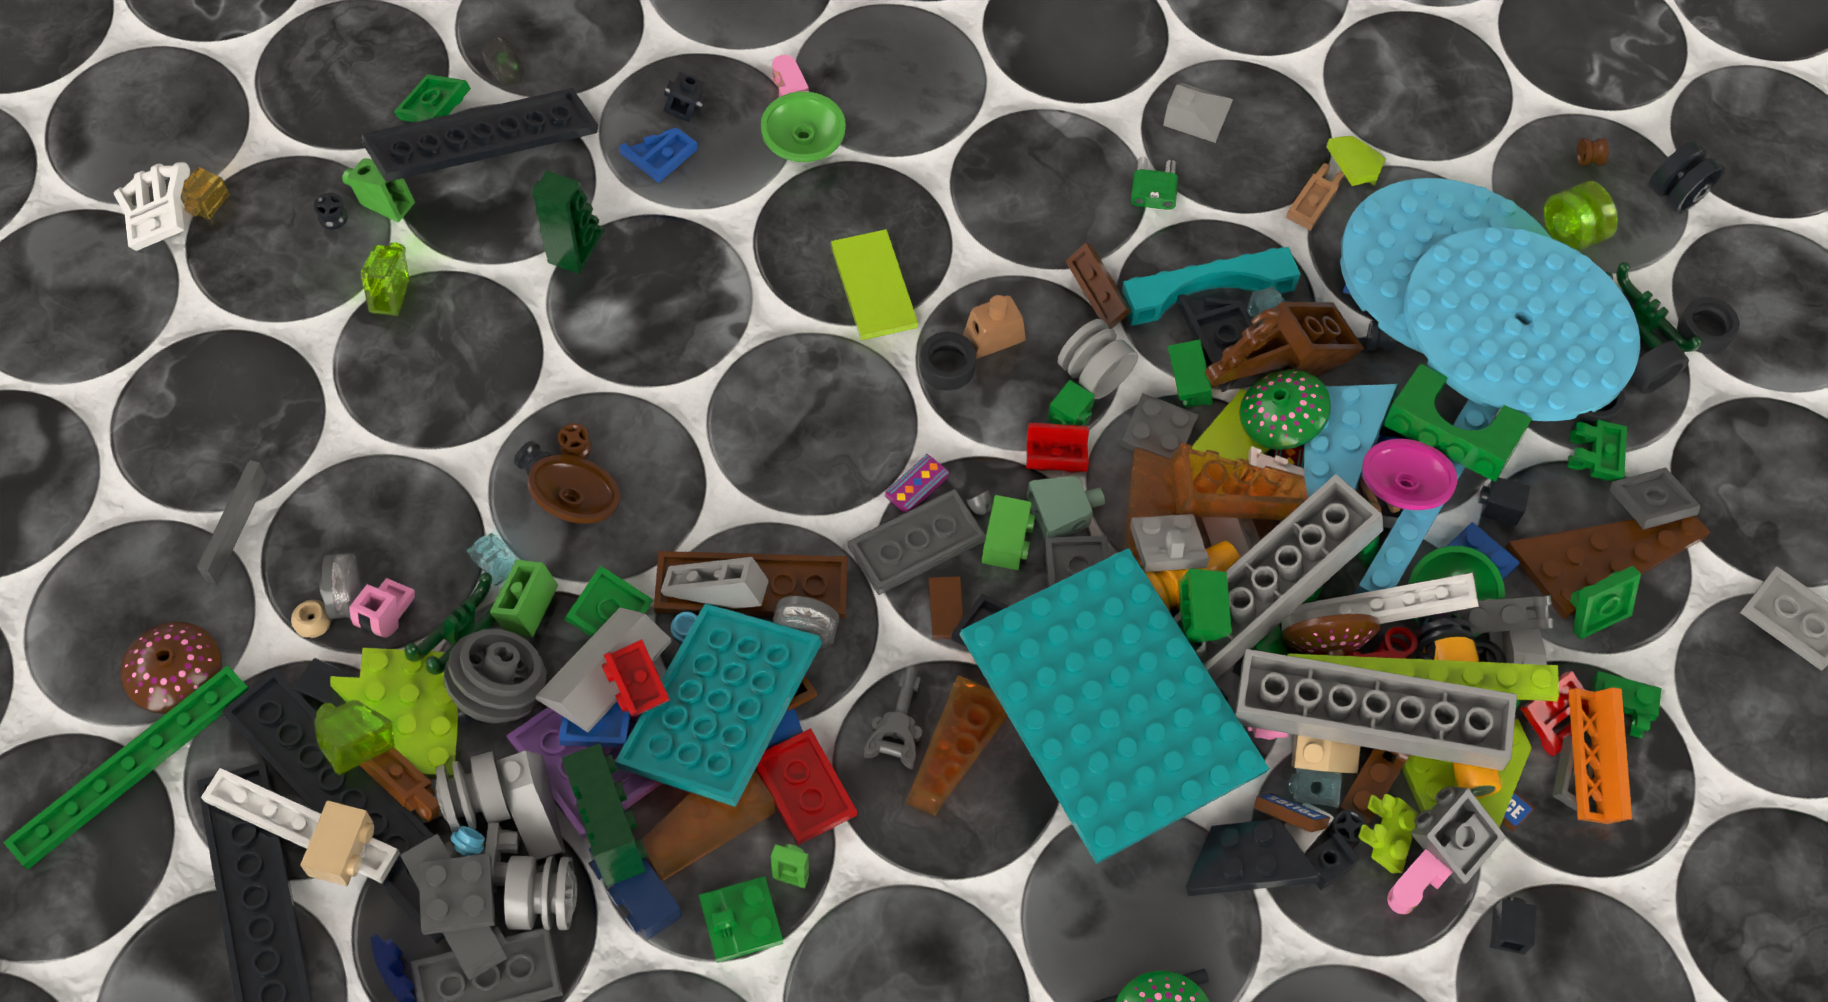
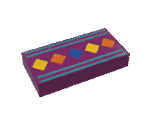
[885,454,950,513]

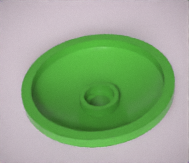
[761,92,846,162]

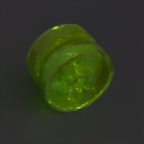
[1544,181,1618,252]

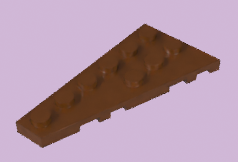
[1506,515,1711,620]

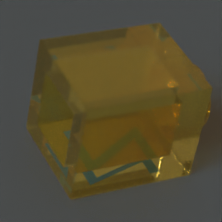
[180,167,230,220]

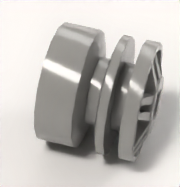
[1057,319,1138,399]
[435,751,511,833]
[504,856,577,930]

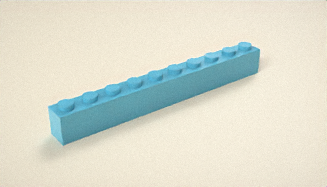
[1355,399,1499,594]

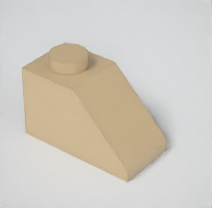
[1291,735,1360,773]

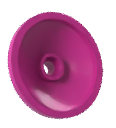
[1362,439,1457,510]

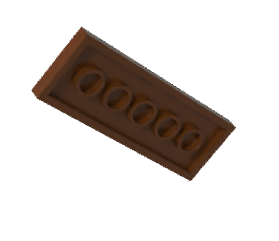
[654,551,848,619]

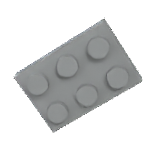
[1740,566,1828,671]

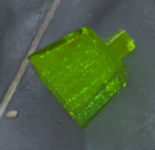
[360,242,409,316]
[314,700,395,775]

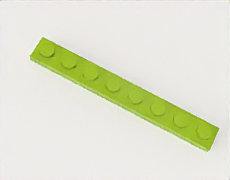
[1287,654,1559,701]

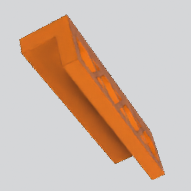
[1568,687,1632,824]

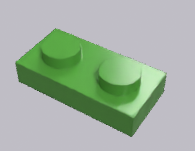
[771,844,809,888]

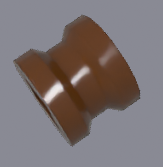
[1577,138,1609,166]
[558,423,591,459]

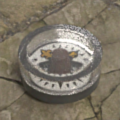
[319,553,361,619]
[772,596,840,649]

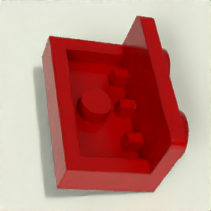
[1026,423,1089,473]
[601,639,670,717]

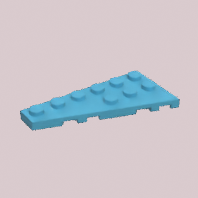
[1304,384,1397,502]

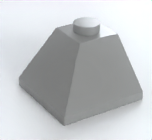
[1163,82,1233,143]

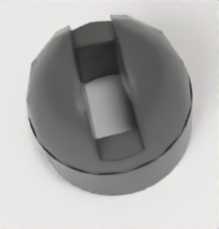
[966,489,993,515]

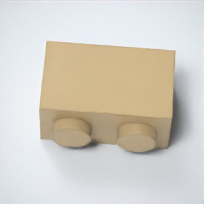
[300,801,374,886]

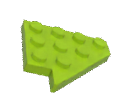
[330,648,458,779]
[1402,719,1532,828]

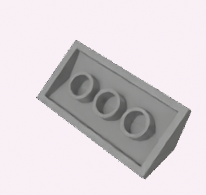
[536,608,671,732]

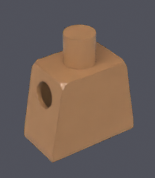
[963,295,1026,359]

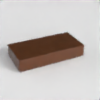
[928,577,963,640]

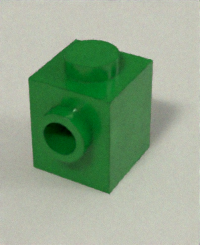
[1047,380,1095,426]

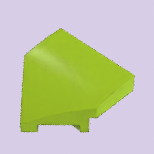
[1326,136,1386,186]

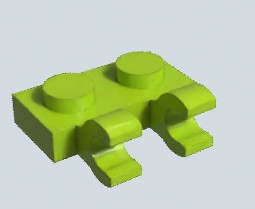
[1359,794,1419,873]

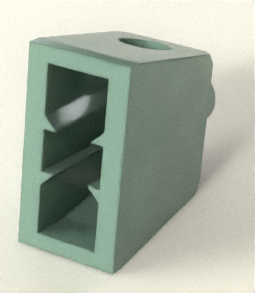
[1027,476,1105,540]

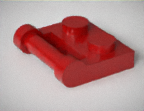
[1520,671,1589,756]

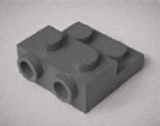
[1411,786,1506,885]

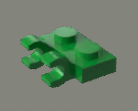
[1567,420,1627,482]
[1592,671,1662,739]

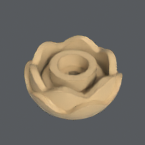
[291,600,333,638]

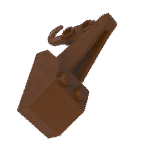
[1204,302,1364,386]

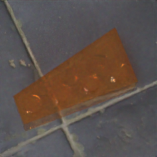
[1169,442,1308,520]
[1122,447,1193,572]
[905,676,1008,816]
[642,771,775,881]

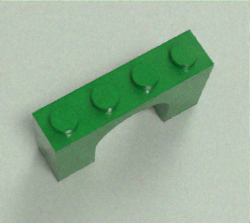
[1383,364,1532,482]

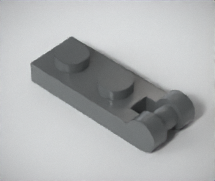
[1460,595,1554,634]

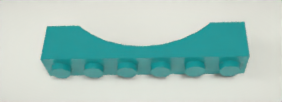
[1121,246,1301,326]

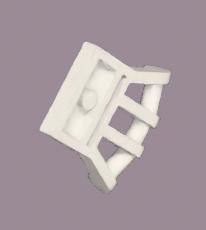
[113,162,190,251]

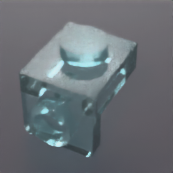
[466,533,516,586]

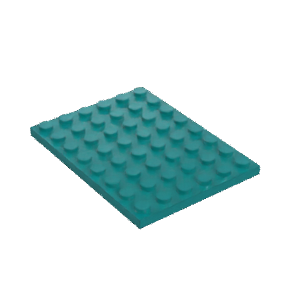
[960,548,1270,864]

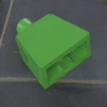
[343,158,415,223]

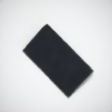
[294,658,359,714]

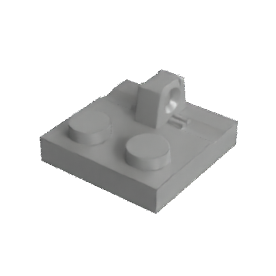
[1130,514,1209,572]

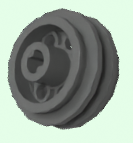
[443,629,547,724]

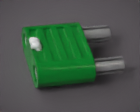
[1131,157,1178,210]

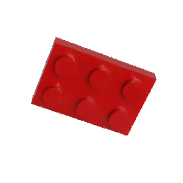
[756,728,857,845]

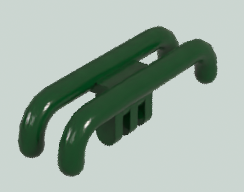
[1605,262,1702,353]
[404,573,503,675]

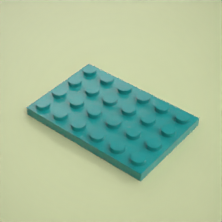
[615,603,822,807]

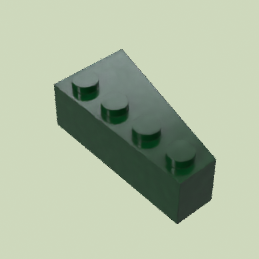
[532,170,605,274]
[561,743,648,887]

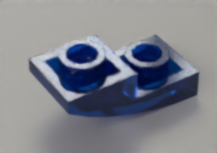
[371,934,417,1002]

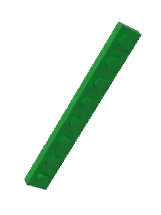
[3,665,249,870]

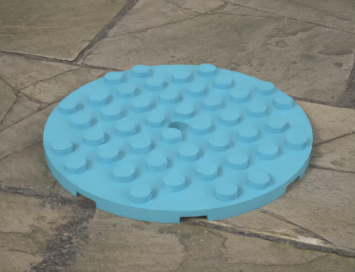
[1340,178,1551,354]
[1404,227,1640,421]

